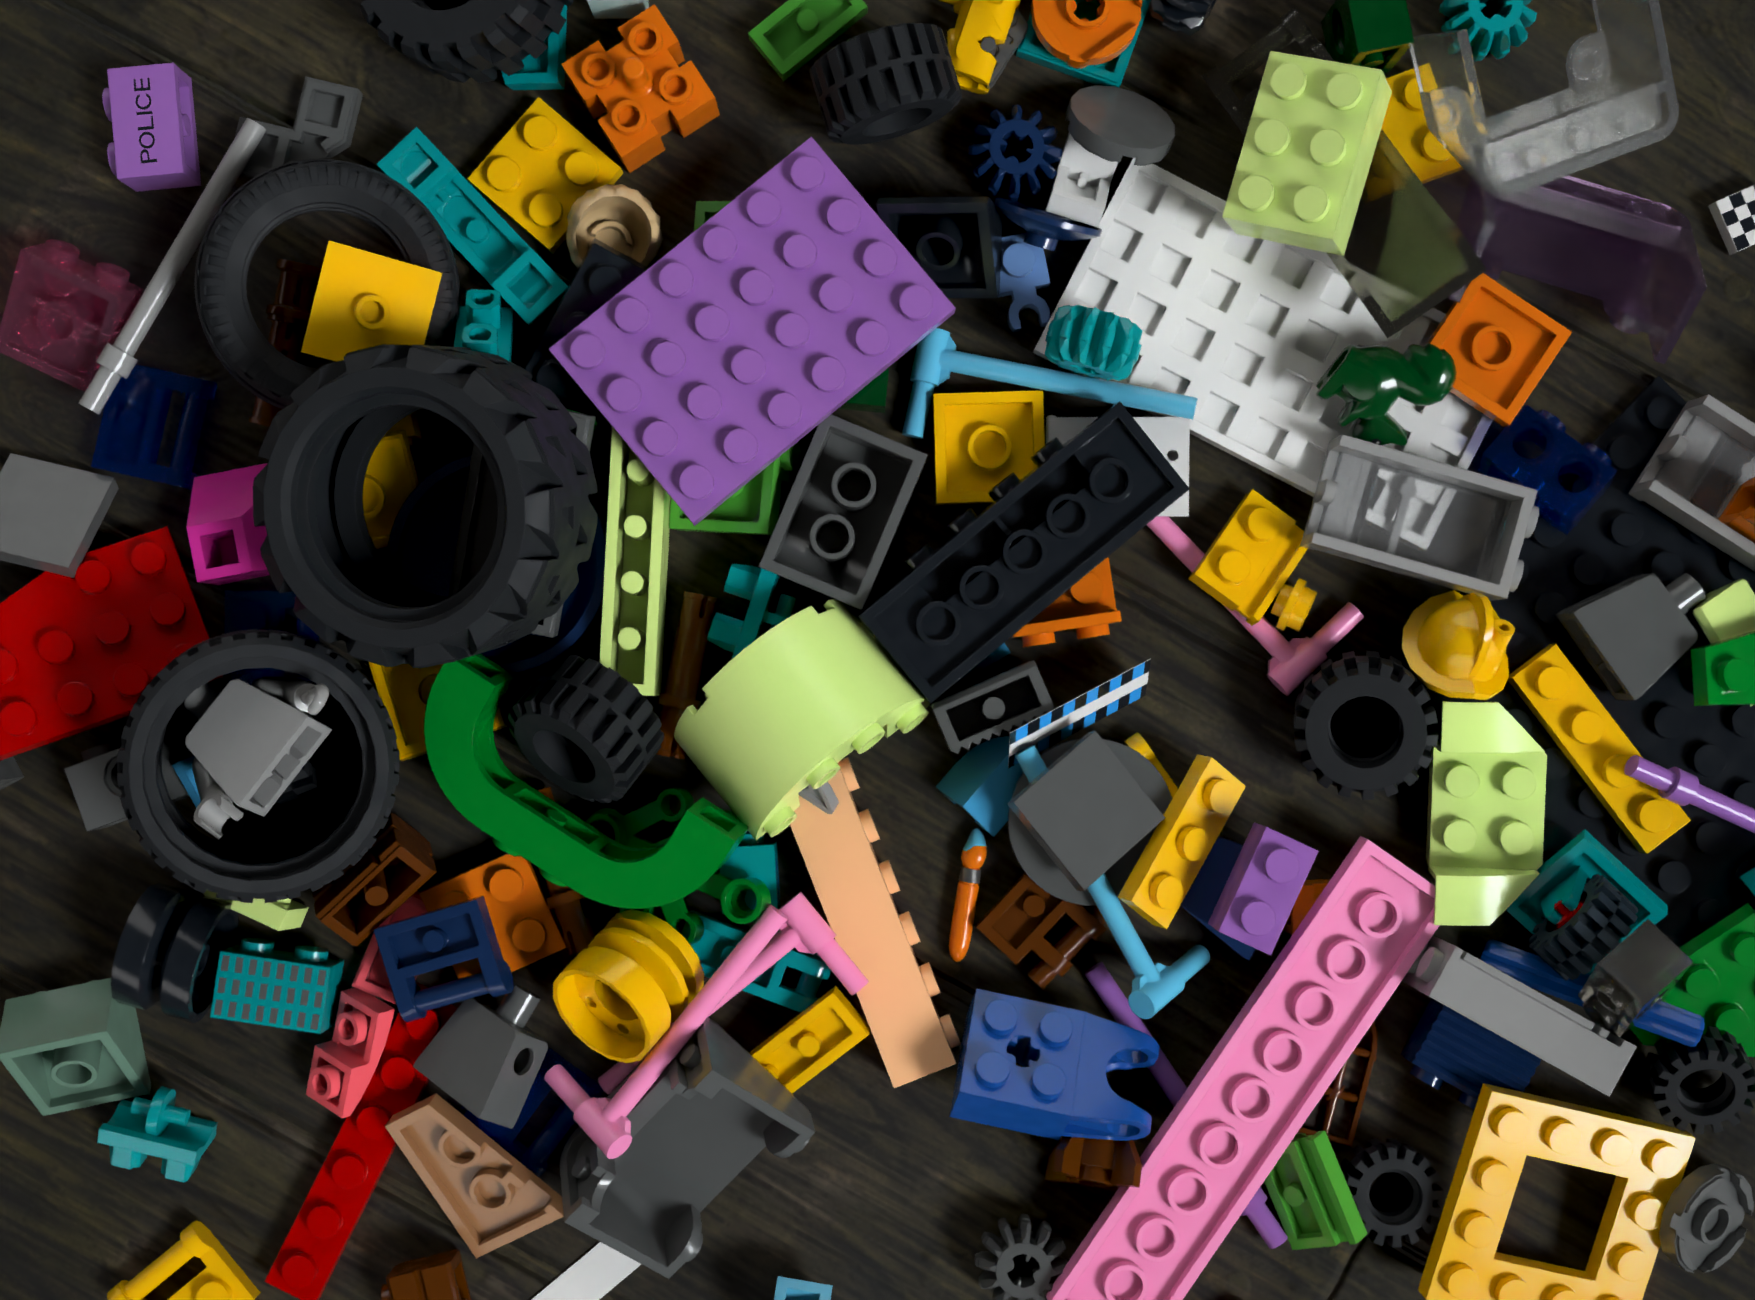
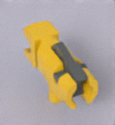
[939,0,1028,94]

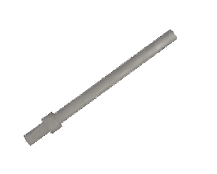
[79,118,267,414]

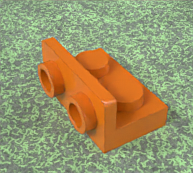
[1009,557,1122,647]

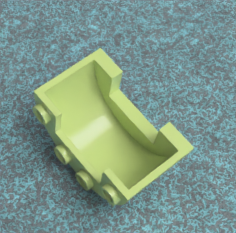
[674,599,930,840]

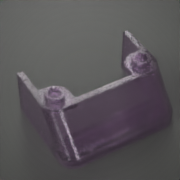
[1446,154,1707,364]

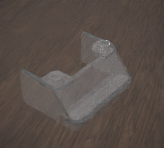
[1410,0,1679,195]

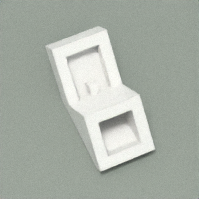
[1046,132,1118,228]

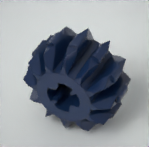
[968,104,1062,202]

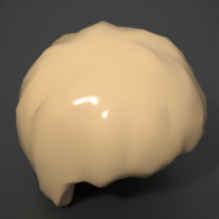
[566,184,663,268]

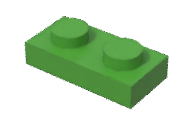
[748,0,868,81]

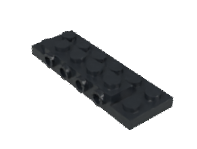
[858,401,1190,703]

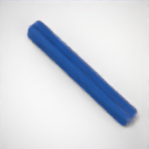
[1480,939,1705,1047]

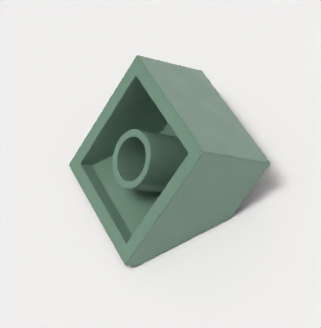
[0,978,151,1116]

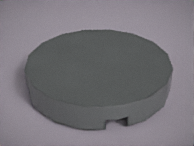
[1065,85,1175,166]
[1659,1163,1754,1273]

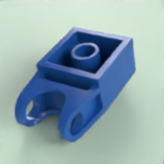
[949,988,1160,1141]

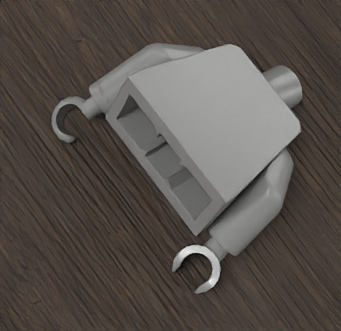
[184,676,332,840]

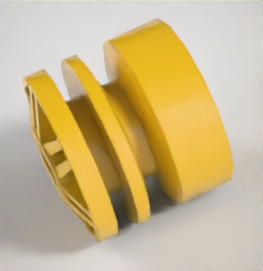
[553,909,704,1063]

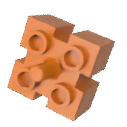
[561,4,720,173]

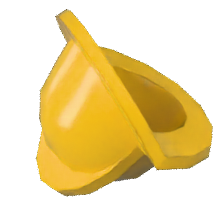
[1402,590,1515,701]

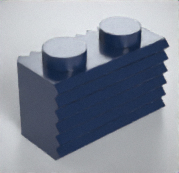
[1400,998,1541,1110]

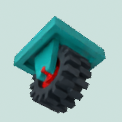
[1506,829,1668,980]

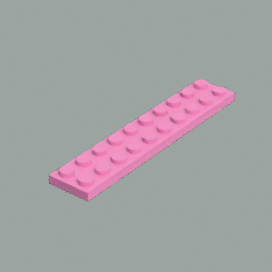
[1045,836,1440,1300]

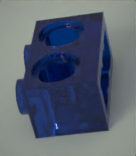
[1478,404,1617,536]

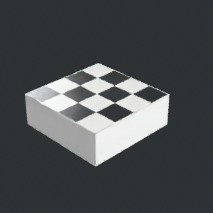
[1708,185,1755,255]

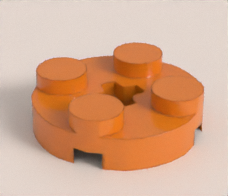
[1031,0,1142,69]

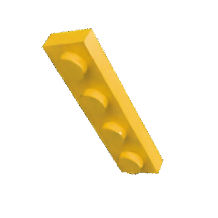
[1508,644,1691,854]

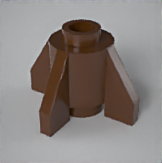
[1045,1136,1142,1193]

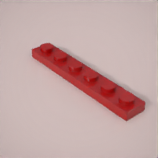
[264,982,461,1300]

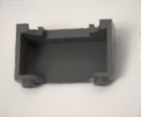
[560,1017,815,1279]

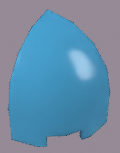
[936,736,1023,837]

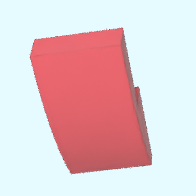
[305,987,395,1118]

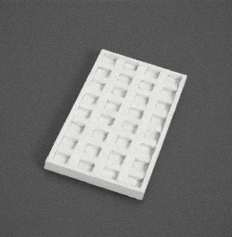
[1033,158,1493,552]

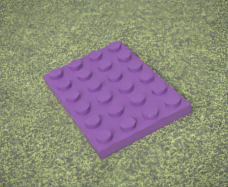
[549,136,956,526]

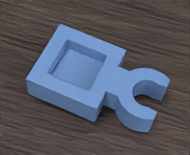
[998,233,1051,333]

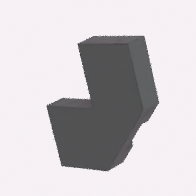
[234,77,363,179]

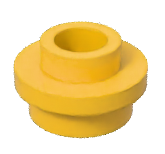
[1271,578,1317,632]

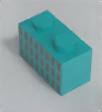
[210,937,344,1034]

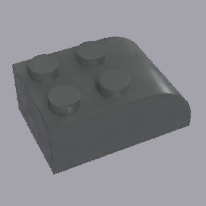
[759,414,927,610]

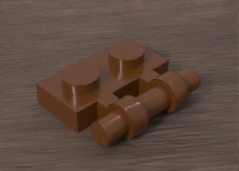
[975,872,1107,989]

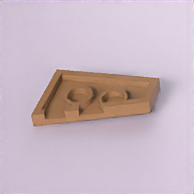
[385,1093,564,1258]

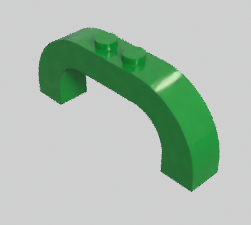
[424,654,749,909]

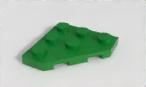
[1622,903,1755,1057]

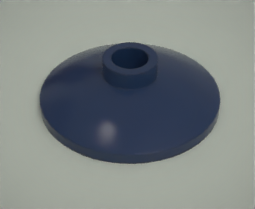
[994,197,1102,251]

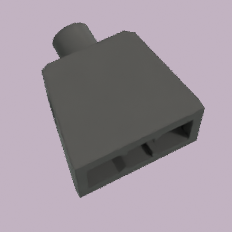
[1556,573,1706,700]
[413,982,548,1129]

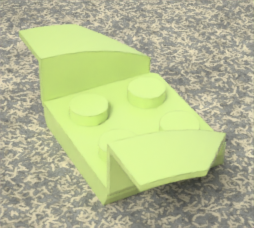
[1426,701,1547,926]

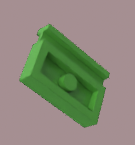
[1264,1130,1368,1250]

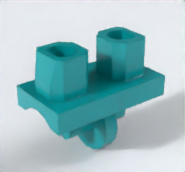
[454,289,514,362]
[707,564,797,658]
[97,1086,218,1183]

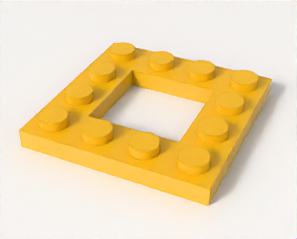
[1418,1083,1696,1300]

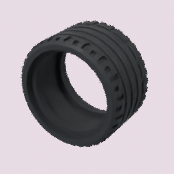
[117,629,400,903]

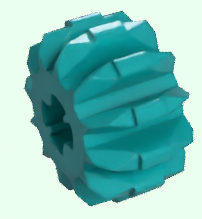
[1439,0,1537,62]
[1045,305,1142,381]

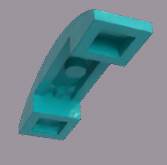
[377,127,568,326]

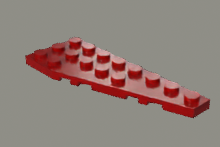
[0,526,226,761]

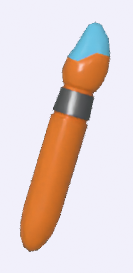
[949,828,987,962]

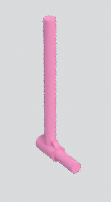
[1147,517,1364,696]
[598,892,869,1095]
[544,905,787,1159]

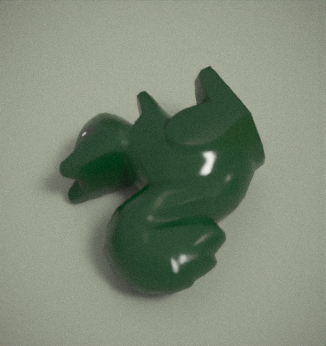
[1316,343,1457,446]

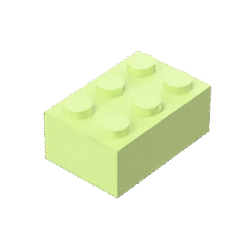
[1222,51,1392,256]

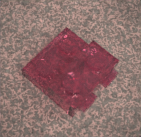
[0,239,143,392]

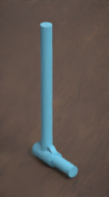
[902,328,1198,439]
[1015,745,1210,1019]

